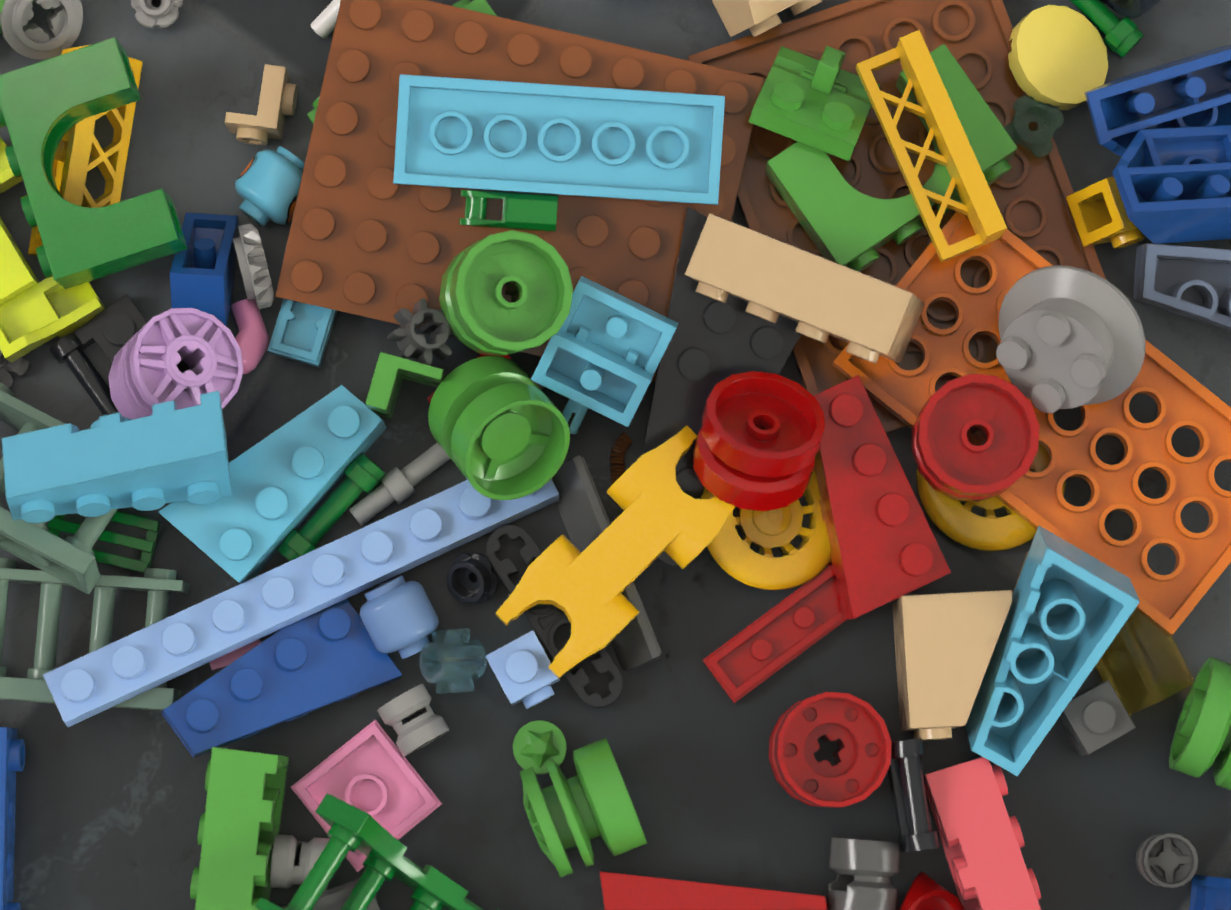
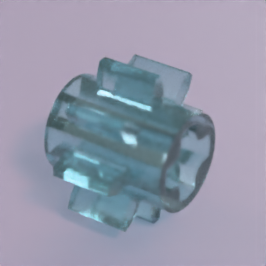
[419,628,487,694]

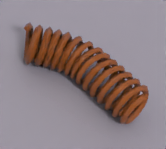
[609,432,633,483]

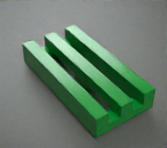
[47,511,161,573]

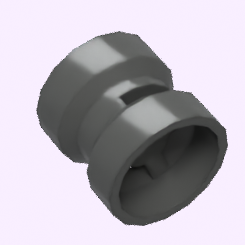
[1135,833,1198,888]

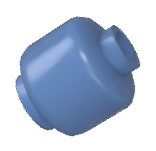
[360,575,439,659]

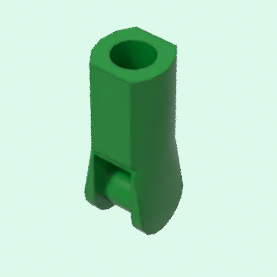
[459,190,558,232]

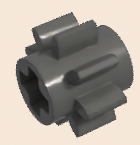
[387,298,454,365]

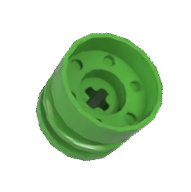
[520,738,647,878]

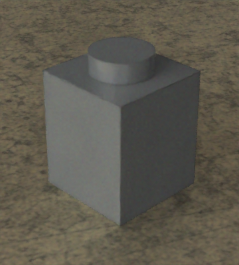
[1058,680,1136,756]

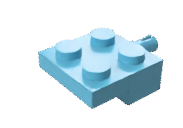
[531,276,678,434]

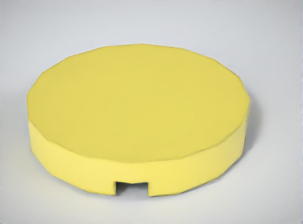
[1008,5,1109,110]

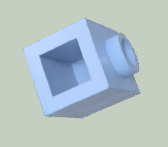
[485,630,560,709]

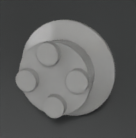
[996,265,1146,413]

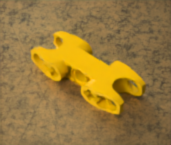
[495,426,735,679]

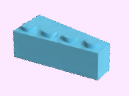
[158,385,387,584]
[965,526,1140,777]

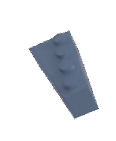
[1133,243,1231,332]

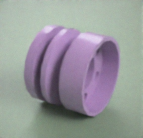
[108,308,243,420]

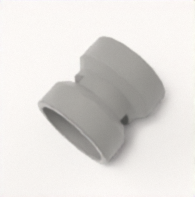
[377,684,450,757]
[271,834,330,891]

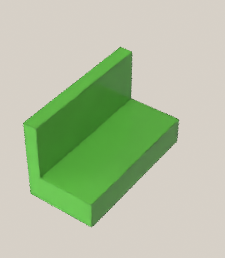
[365,352,446,419]

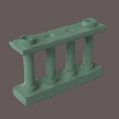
[0,382,118,595]
[0,558,190,711]

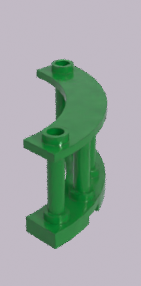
[255,793,498,910]

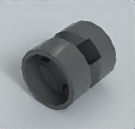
[826,837,902,910]

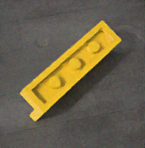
[855,30,1007,263]
[28,45,143,257]

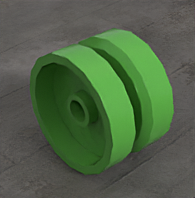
[439,230,573,357]
[1169,657,1231,791]

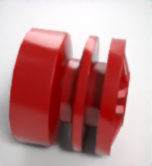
[768,692,892,807]

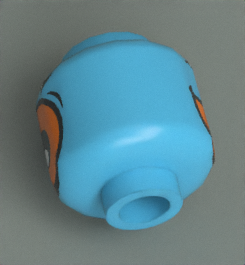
[235,146,305,227]

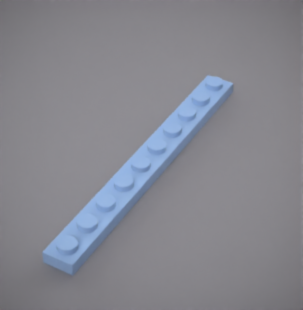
[43,479,559,728]

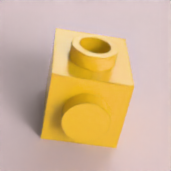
[1066,177,1144,250]

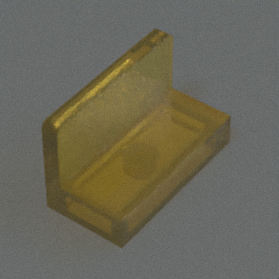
[1096,610,1194,715]

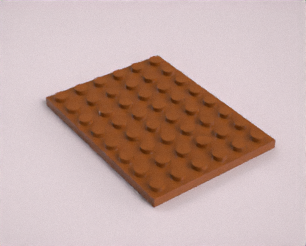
[275,0,764,382]
[688,0,1106,434]

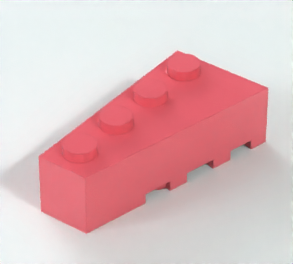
[924,757,1041,910]

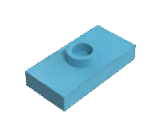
[267,299,337,368]

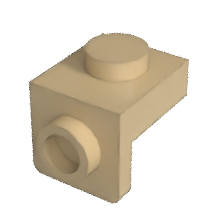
[224,64,298,145]

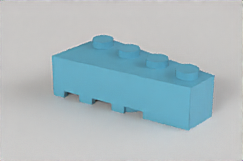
[2,390,232,523]

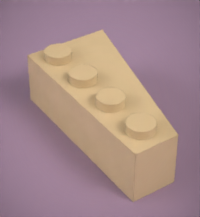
[685,213,925,364]

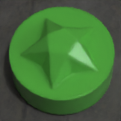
[513,720,567,775]

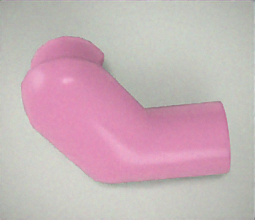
[231,299,270,374]

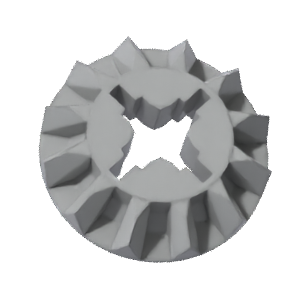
[0,0,83,60]
[233,223,274,309]

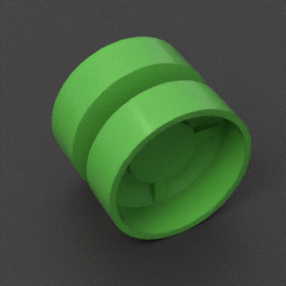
[428,356,570,500]

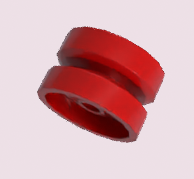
[693,371,825,512]
[911,374,1040,502]

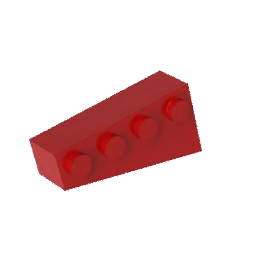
[813,375,951,620]
[600,871,827,910]

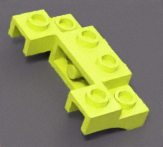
[0,135,105,363]

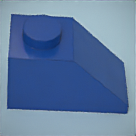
[170,213,239,326]

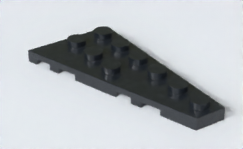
[641,207,801,567]

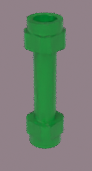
[1069,0,1145,58]
[277,453,386,561]

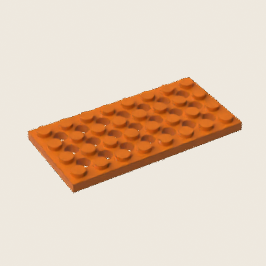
[832,211,1231,636]

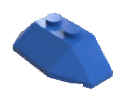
[1085,44,1231,157]
[1112,125,1231,244]

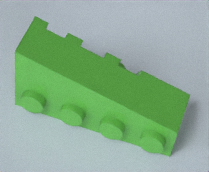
[190,747,290,910]

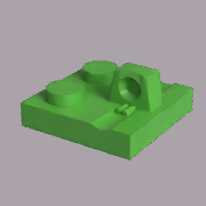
[748,46,880,161]

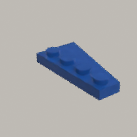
[162,599,402,758]

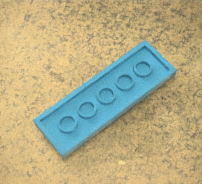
[393,74,725,205]

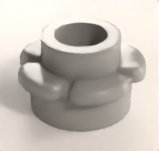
[131,0,183,28]

